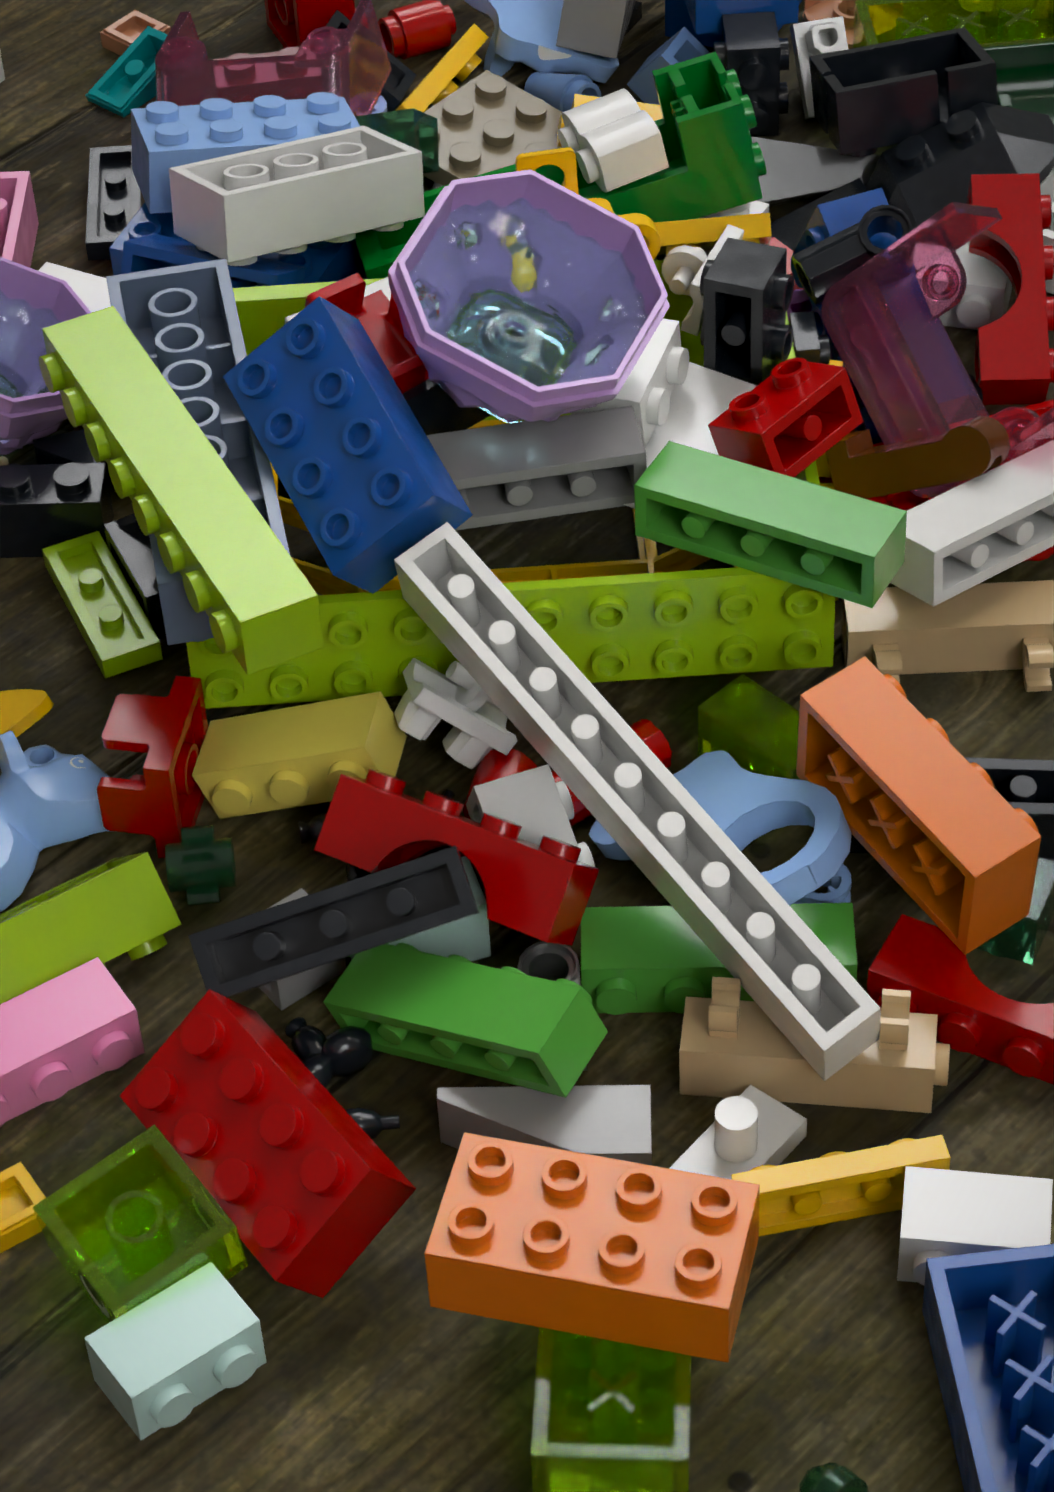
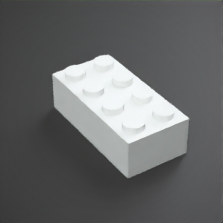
[169,126,425,266]

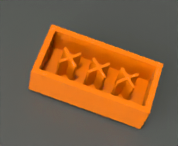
[796,656,1041,955]
[424,1132,760,1363]

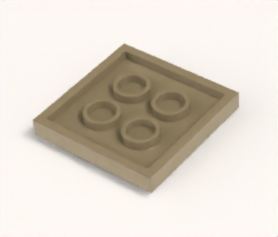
[388,70,562,186]

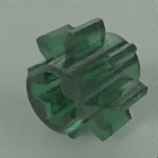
[165,825,236,906]

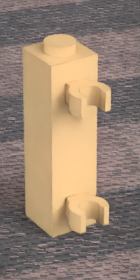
[841,580,1054,692]
[679,977,950,1113]

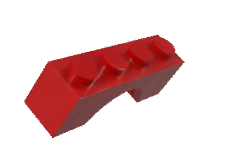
[966,173,1054,405]
[314,769,599,946]
[867,914,1054,1085]

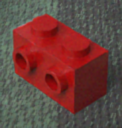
[708,358,864,477]

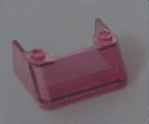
[155,0,392,126]
[821,202,1054,498]

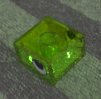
[33,1124,248,1324]

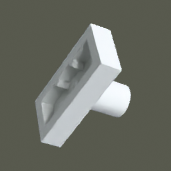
[669,1084,807,1179]

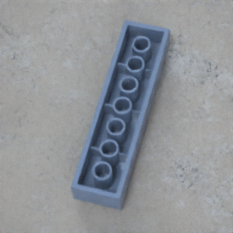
[106,259,290,645]

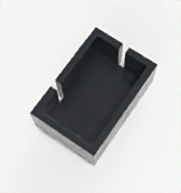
[809,27,998,157]

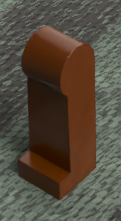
[825,416,1010,499]

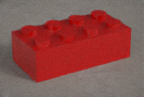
[119,989,416,1298]

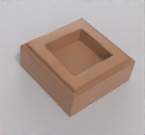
[100,10,172,56]

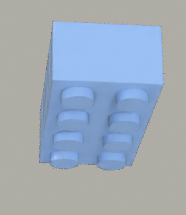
[131,92,360,214]

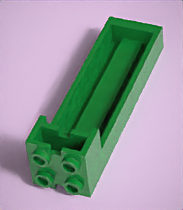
[355,51,767,279]

